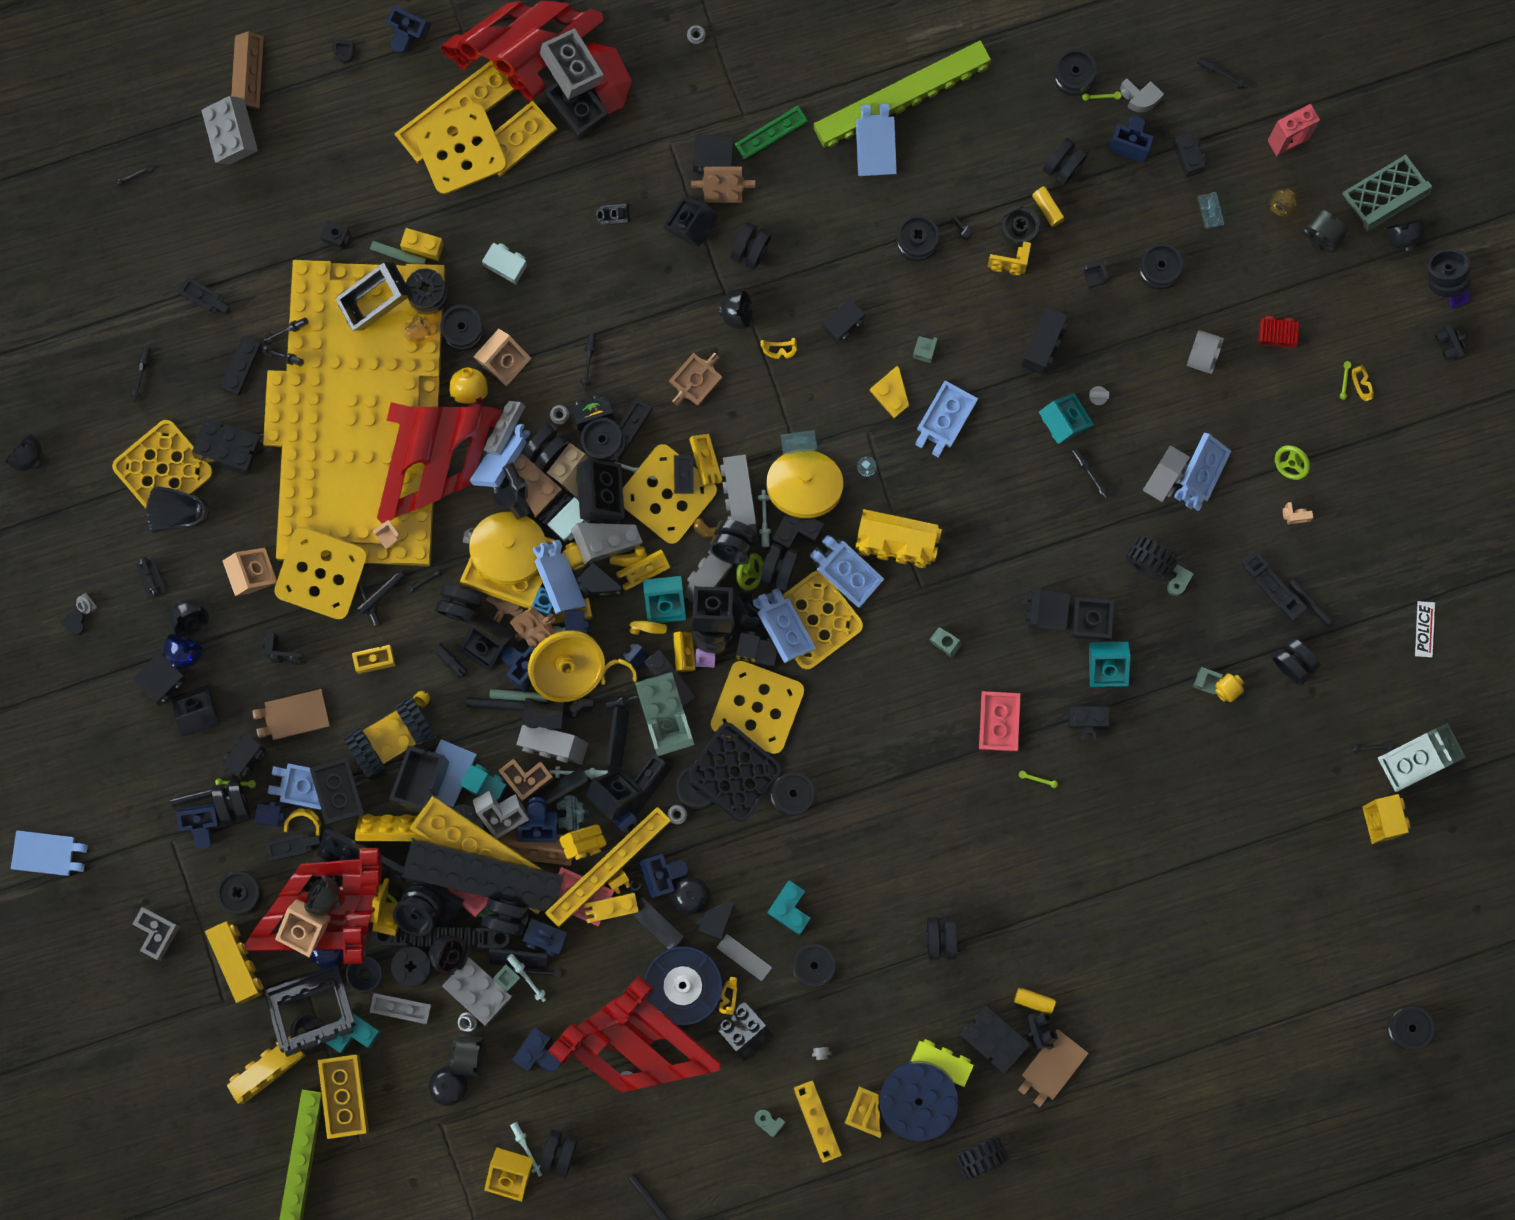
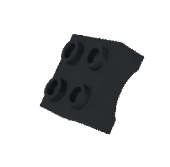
[522,698,564,730]

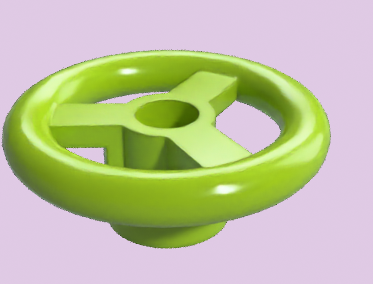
[1275,445,1310,480]
[736,553,764,591]

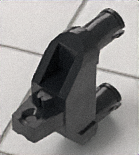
[491,462,529,519]

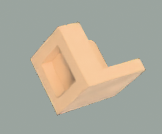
[373,520,401,550]

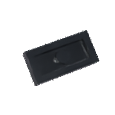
[674,455,694,494]

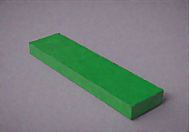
[735,106,808,161]

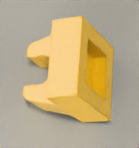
[608,868,630,894]

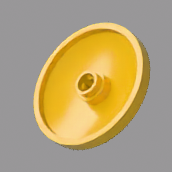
[767,450,843,518]
[469,512,546,584]
[528,630,605,702]

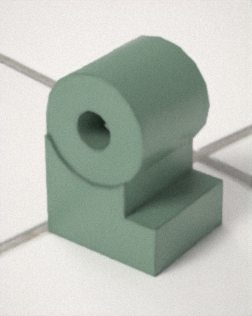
[1167,564,1194,596]
[929,627,962,658]
[755,1110,786,1138]

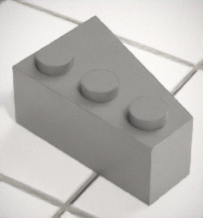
[571,523,642,565]
[684,550,734,602]
[516,725,588,765]

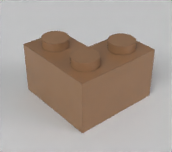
[498,758,554,803]

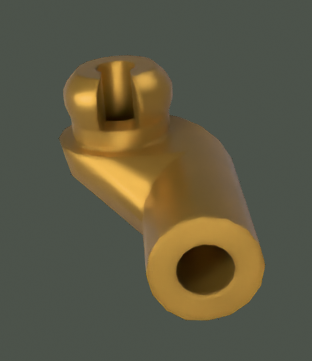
[694,518,716,538]

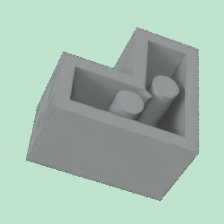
[1143,445,1190,502]
[473,791,529,839]
[133,907,180,961]

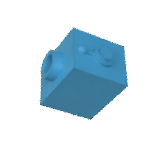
[531,587,554,617]

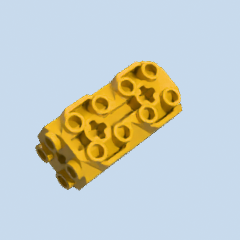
[855,509,942,568]

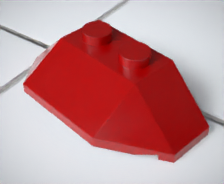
[586,42,632,115]

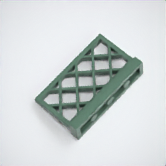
[1342,155,1432,232]

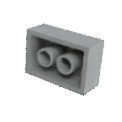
[539,28,604,100]
[201,96,258,165]
[442,957,513,1026]

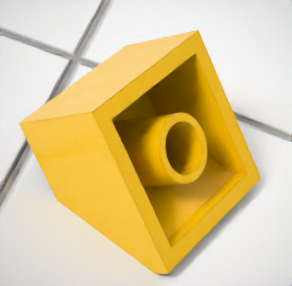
[484,1147,534,1202]

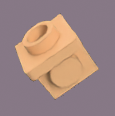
[1283,502,1313,525]

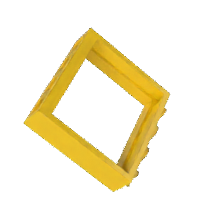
[793,1080,842,1163]

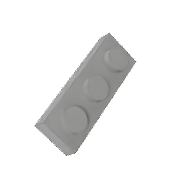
[483,401,526,455]
[370,993,431,1024]

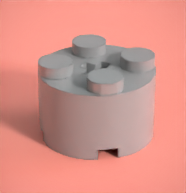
[1186,330,1224,374]

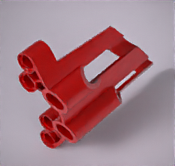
[441,1,603,101]
[377,402,503,523]
[244,848,382,964]
[548,976,721,1093]

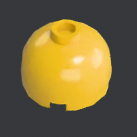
[450,367,488,404]

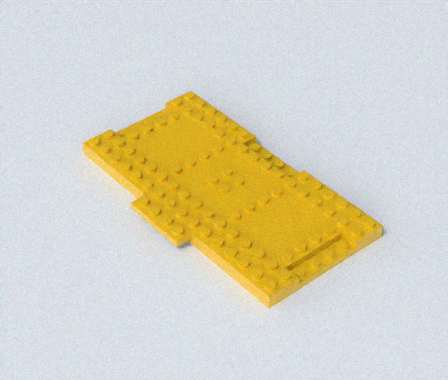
[263,260,445,566]

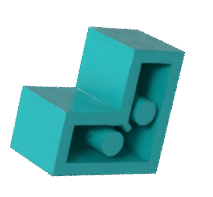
[460,764,508,803]
[767,881,810,936]
[326,1012,381,1054]

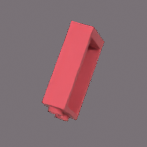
[1268,104,1320,156]

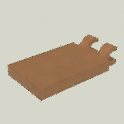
[252,689,330,740]
[1018,1029,1089,1107]

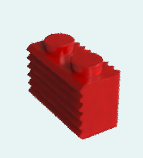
[1258,316,1300,348]

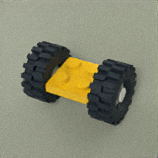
[343,696,436,778]

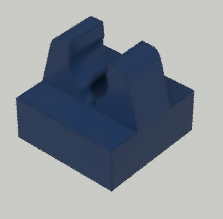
[623,644,650,670]
[612,810,638,834]

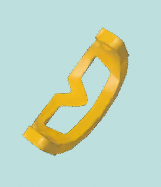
[761,338,797,359]
[1352,365,1374,401]
[601,659,637,685]
[284,808,321,836]
[718,977,737,1015]

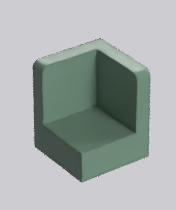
[913,336,937,363]
[1193,667,1223,695]
[493,965,521,992]

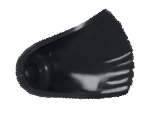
[146,487,210,533]

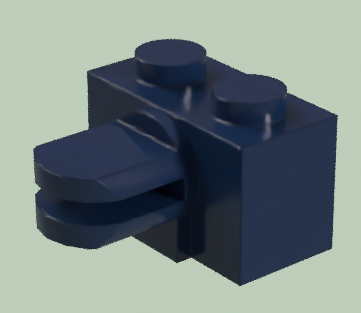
[386,6,432,53]
[1108,116,1153,163]
[502,646,535,692]
[517,797,558,842]
[176,804,221,849]
[639,854,688,899]
[523,919,568,957]
[513,1027,560,1072]

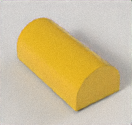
[1032,186,1064,227]
[673,632,695,672]
[1014,987,1056,1014]

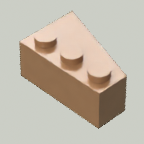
[514,453,562,521]

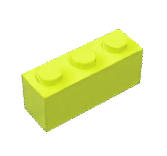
[910,1039,974,1087]

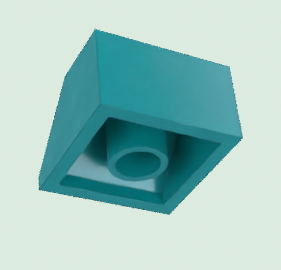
[1039,393,1094,444]
[643,576,686,623]
[1089,642,1130,687]

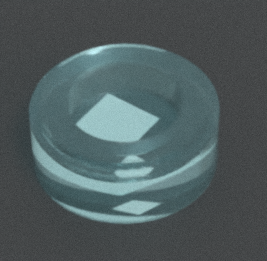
[857,457,877,476]

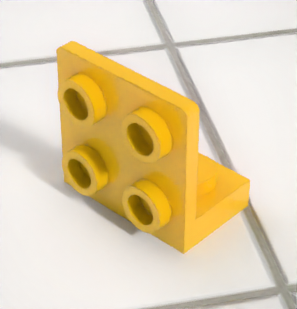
[988,242,1031,275]
[370,878,399,936]

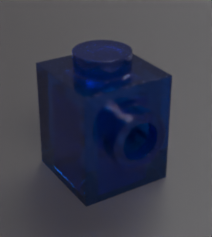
[565,611,589,633]
[254,801,285,827]

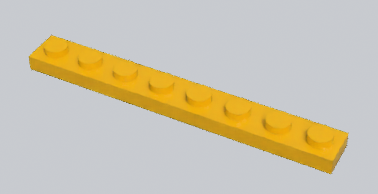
[545,807,671,928]

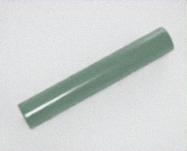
[370,241,427,264]
[489,689,548,703]

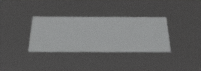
[717,934,772,981]

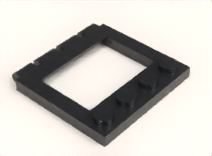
[264,964,356,1057]

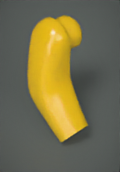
[610,546,647,567]
[629,621,667,635]

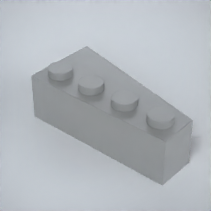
[720,454,757,534]

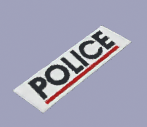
[1415,601,1435,657]

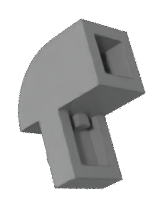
[1120,79,1164,112]

